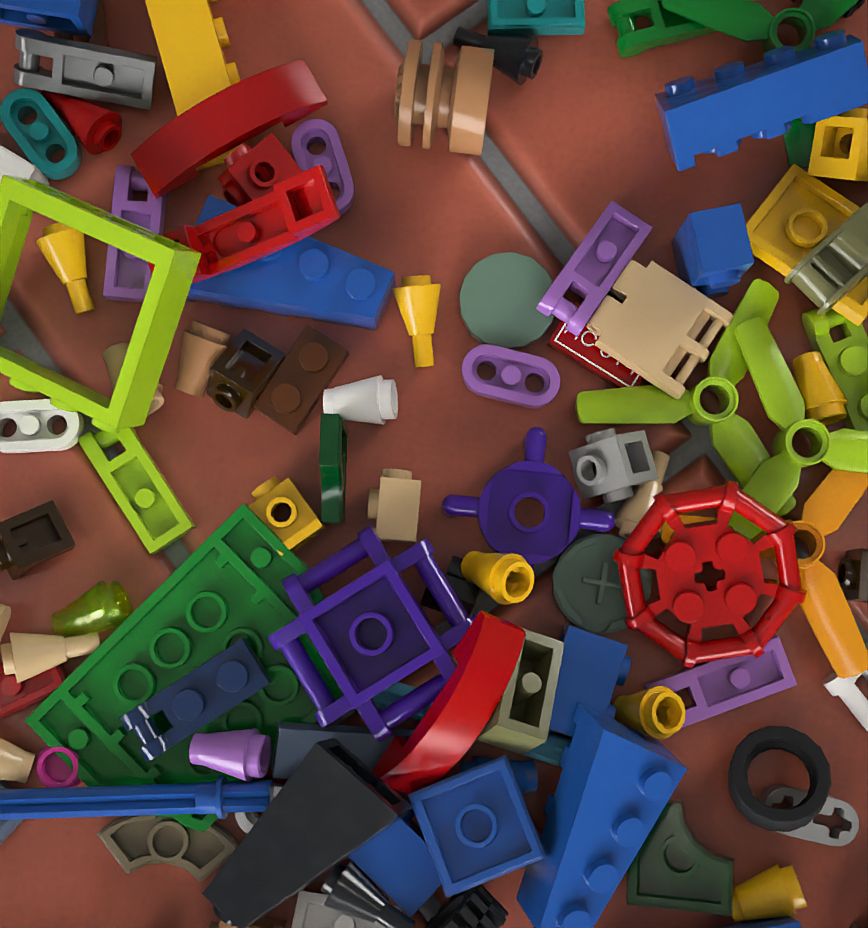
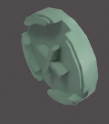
[459,252,554,350]
[552,534,652,633]

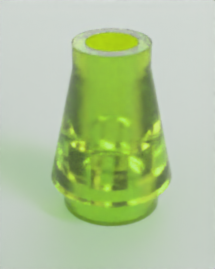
[51,581,132,638]

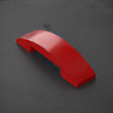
[131,59,328,199]
[148,165,341,284]
[372,610,526,794]

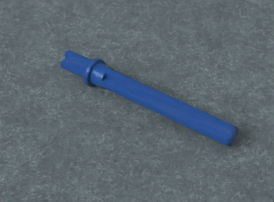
[0,776,274,820]

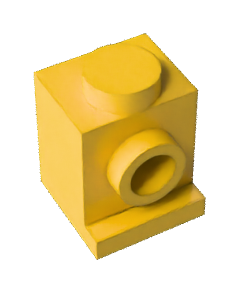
[808,108,868,182]
[249,476,327,556]

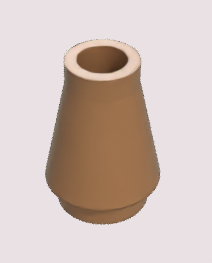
[174,320,231,398]

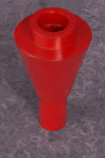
[41,90,122,155]

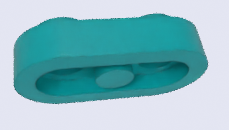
[0,88,82,180]

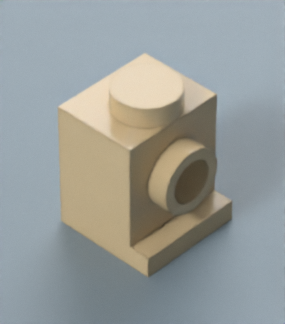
[368,469,421,544]

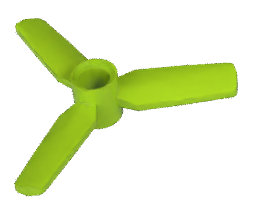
[575,279,796,517]
[729,317,868,539]

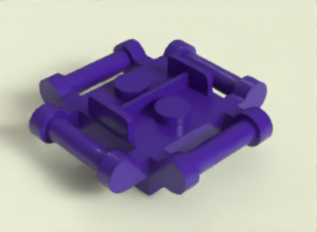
[268,525,476,742]

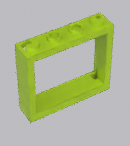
[0,175,202,433]

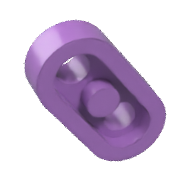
[291,119,355,216]
[461,344,560,409]

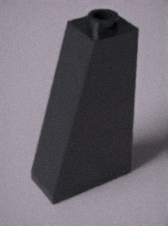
[202,738,413,928]

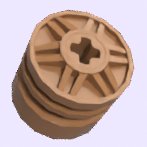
[394,39,495,155]

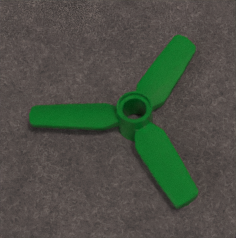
[661,0,859,168]

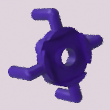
[442,427,616,600]

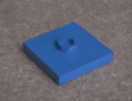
[408,755,547,898]

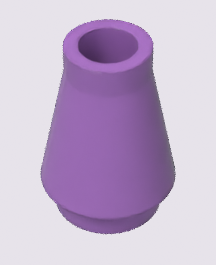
[189,728,272,782]

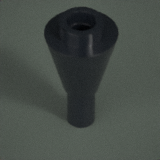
[453,27,543,85]
[321,861,416,928]

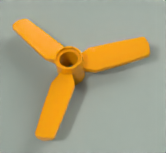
[661,469,868,679]

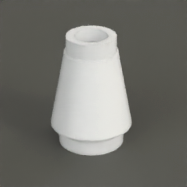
[323,375,398,425]

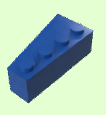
[654,30,868,172]
[186,195,396,330]
[516,702,688,928]

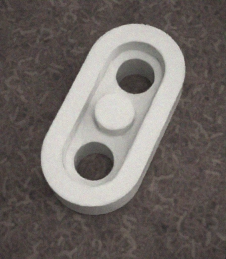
[0,399,84,453]

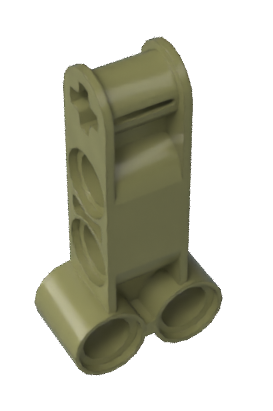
[784,202,868,316]

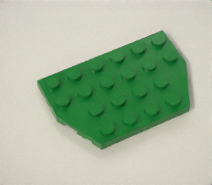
[24,503,344,832]

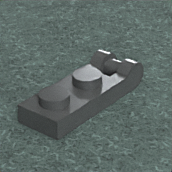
[13,29,157,110]

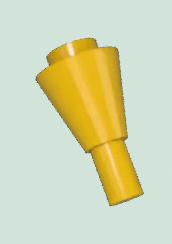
[35,222,95,315]
[392,275,441,368]

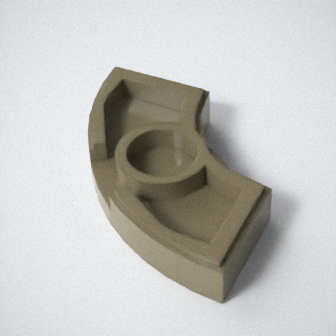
[97,815,240,882]

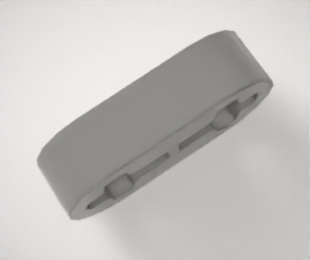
[758,784,859,847]

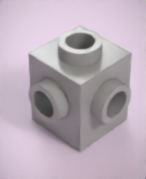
[568,428,659,504]

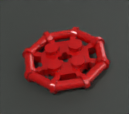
[612,480,807,668]

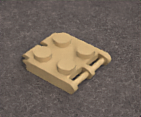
[586,260,734,399]

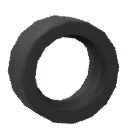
[728,726,831,832]

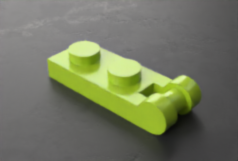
[802,308,868,432]
[78,427,196,555]

